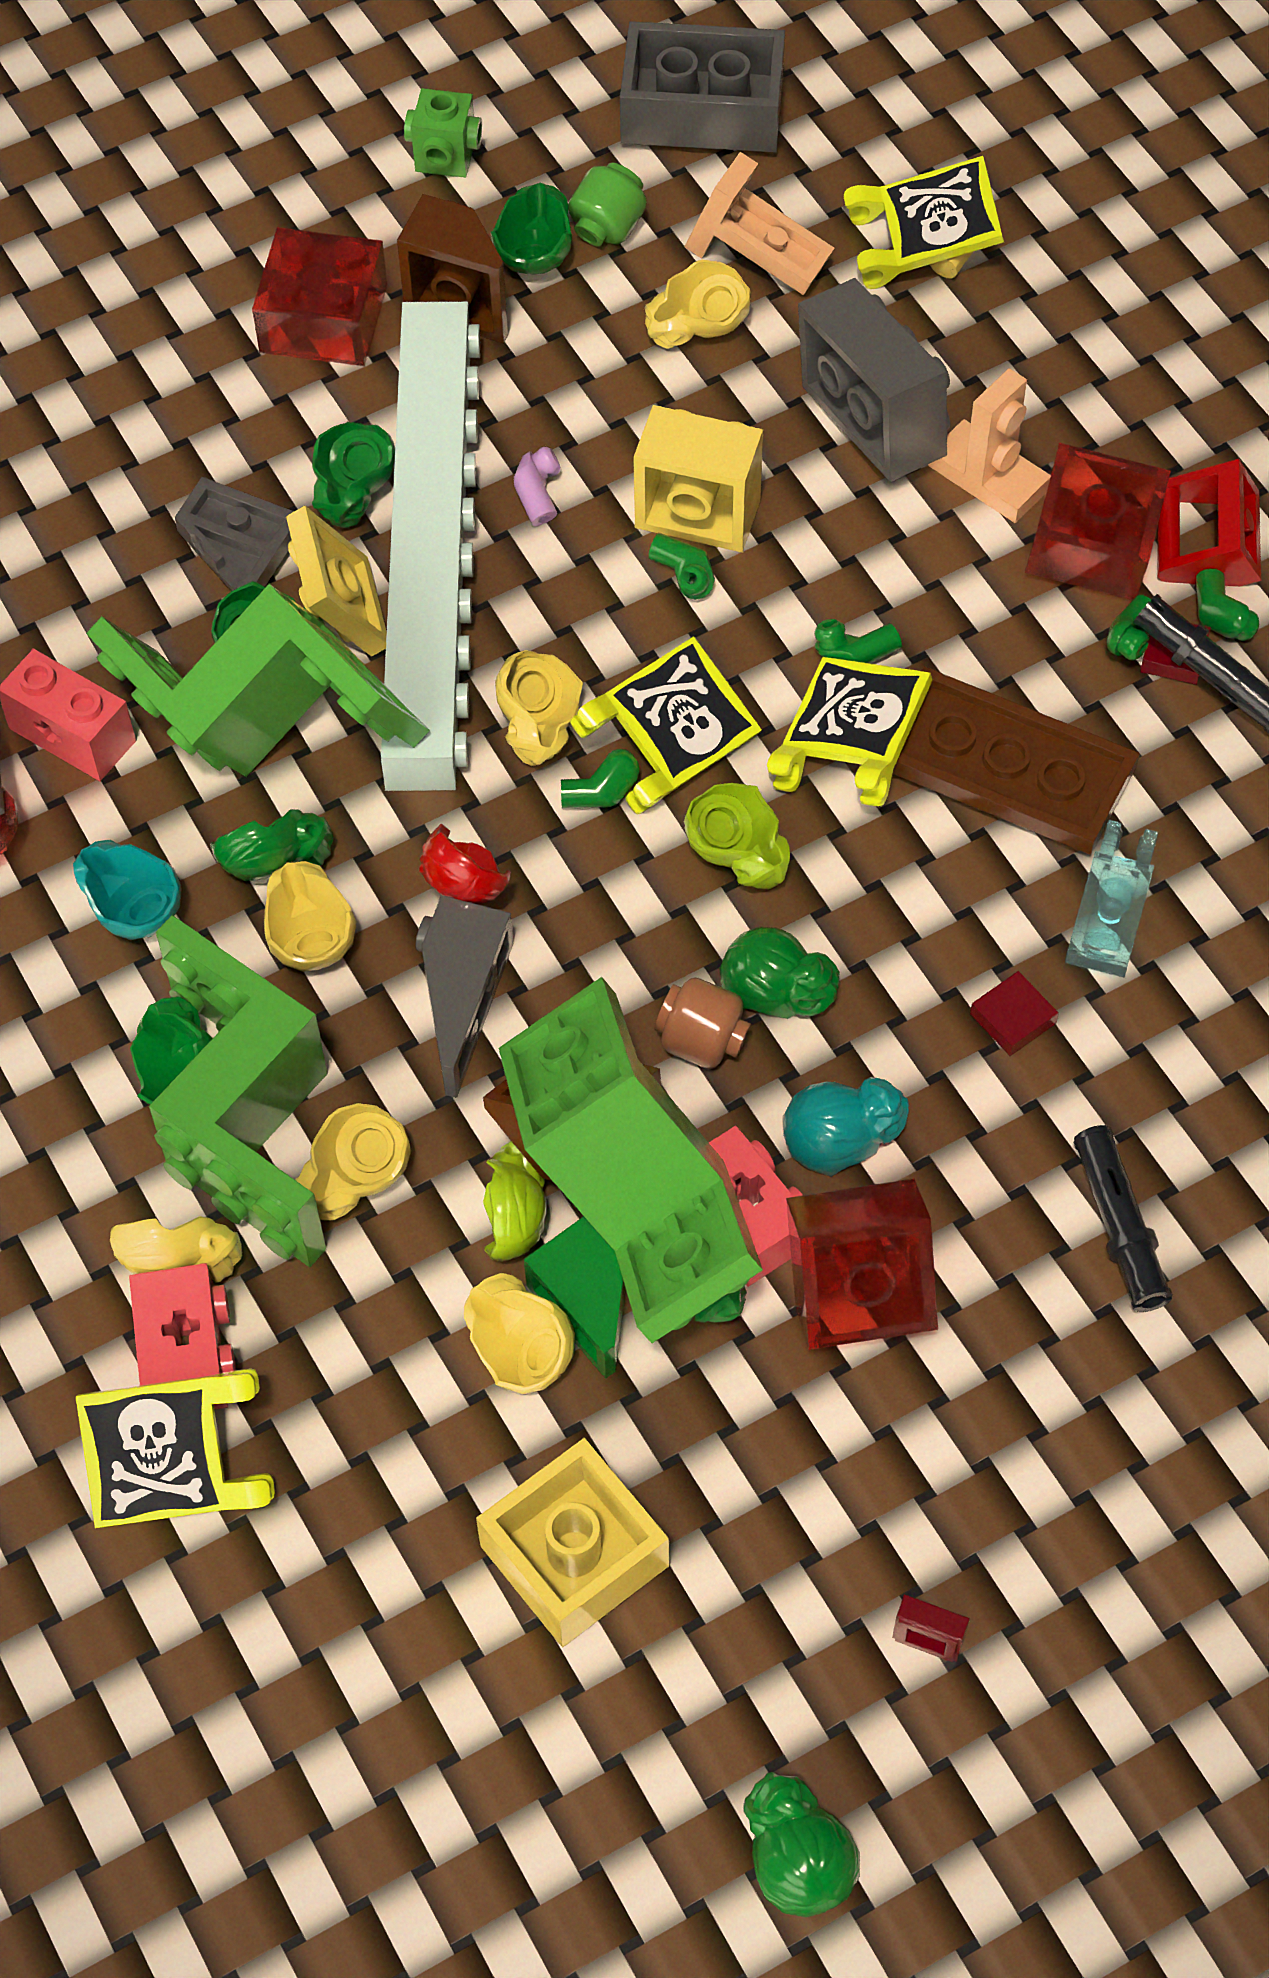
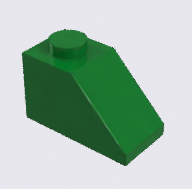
[524,1216,626,1379]

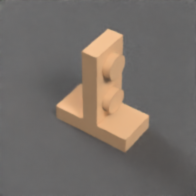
[684,152,834,295]
[928,368,1052,523]

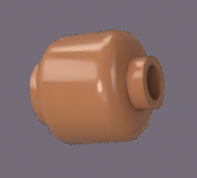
[654,977,751,1069]

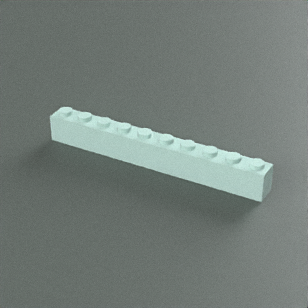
[381,302,480,791]

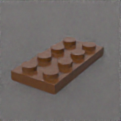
[892,666,1140,855]

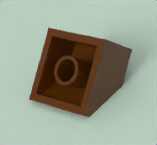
[397,194,508,344]

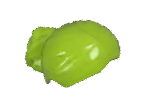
[684,783,790,889]
[483,1141,546,1262]

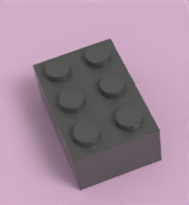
[620,21,785,152]
[798,278,950,482]

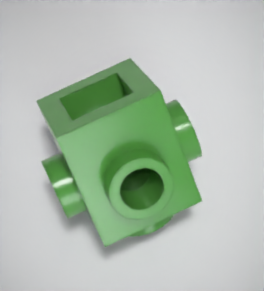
[404,88,482,178]

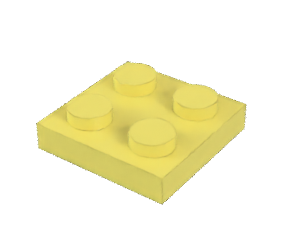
[286,506,387,657]

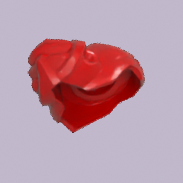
[419,824,511,905]

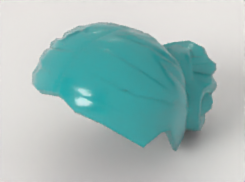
[73,840,182,940]
[782,1077,909,1177]

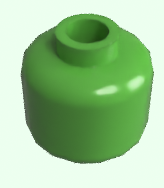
[568,163,647,246]

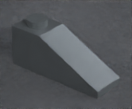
[416,895,513,1098]

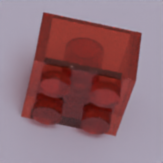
[252,227,387,366]
[1025,443,1171,600]
[786,1178,938,1350]

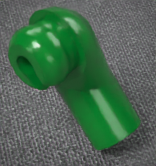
[649,533,715,600]
[1196,569,1259,641]
[1107,595,1151,660]
[814,619,902,664]
[561,749,640,809]

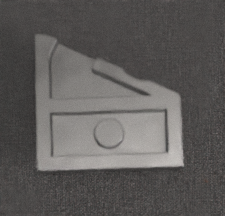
[175,477,294,591]

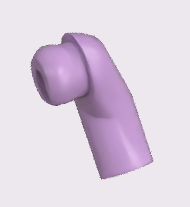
[514,447,561,526]

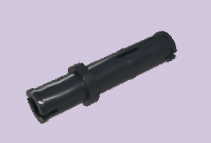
[1133,594,1269,734]
[1073,1125,1173,1312]

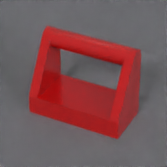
[1157,459,1261,587]

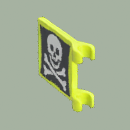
[844,156,1004,289]
[570,636,762,814]
[767,657,932,806]
[76,1368,275,1528]

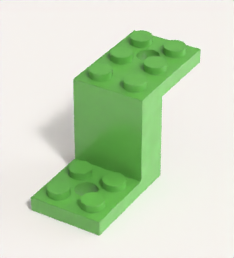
[86,584,430,777]
[149,915,328,1268]
[498,977,763,1343]

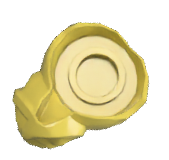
[645,259,751,349]
[495,650,583,766]
[264,861,356,971]
[295,1103,411,1220]
[110,1216,242,1282]
[464,1273,575,1394]

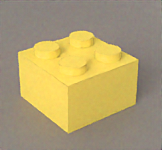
[634,405,763,553]
[476,1438,669,1648]

